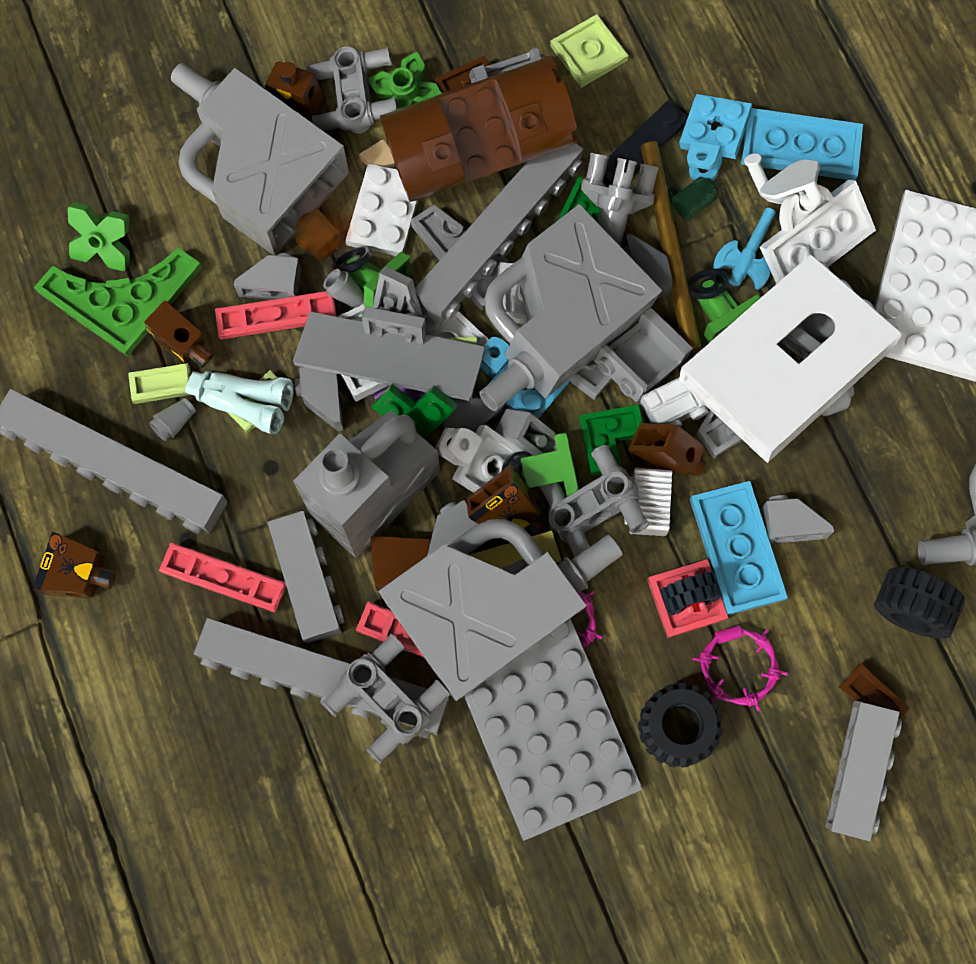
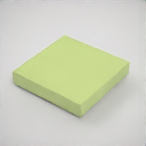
[550,14,629,88]

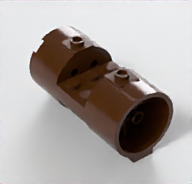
[380,56,578,202]

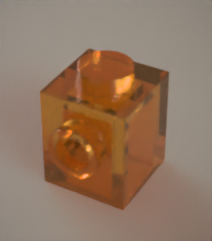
[294,208,343,262]

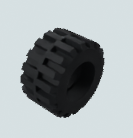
[874,567,966,638]
[638,683,724,768]

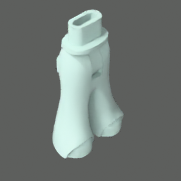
[185,371,293,435]

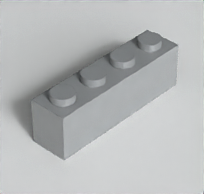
[267,511,345,645]
[825,701,902,841]

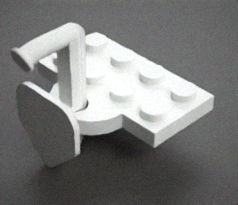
[744,153,876,284]

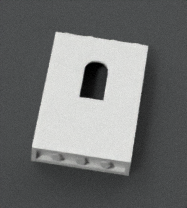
[679,254,902,463]

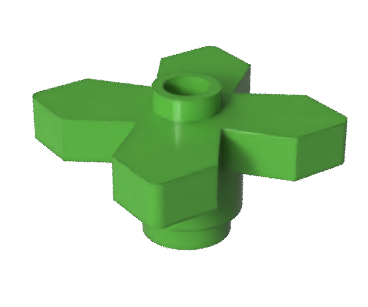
[368,52,442,109]
[68,202,130,271]

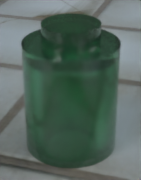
[672,176,718,221]

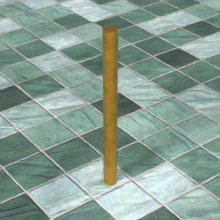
[641,141,702,353]

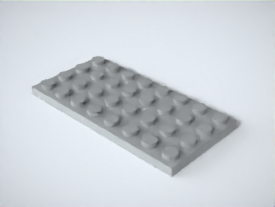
[464,559,643,841]

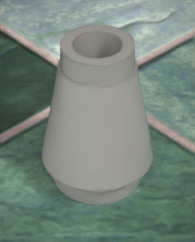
[323,269,364,308]
[149,398,196,441]

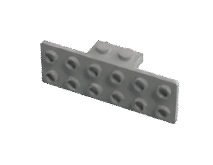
[293,306,485,401]

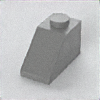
[234,253,302,300]
[295,367,343,431]
[495,409,557,455]
[761,495,834,544]
[427,500,478,556]

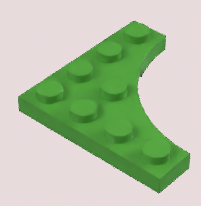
[34,247,202,357]

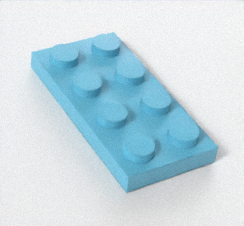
[741,108,863,181]
[690,481,788,615]

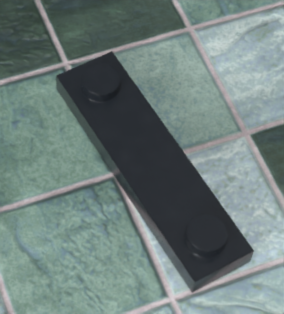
[603,100,688,187]

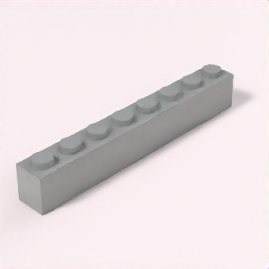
[415,144,583,326]
[0,389,228,534]
[194,618,450,739]

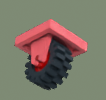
[647,559,728,639]

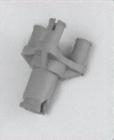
[581,153,659,247]

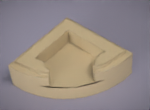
[359,139,396,168]

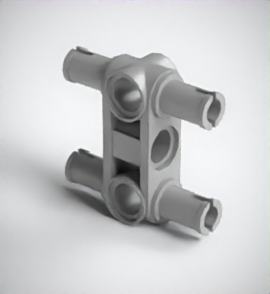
[306,46,399,134]
[540,445,649,557]
[320,634,451,764]

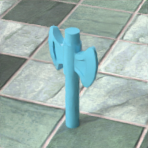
[714,208,776,290]

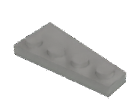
[410,205,509,311]

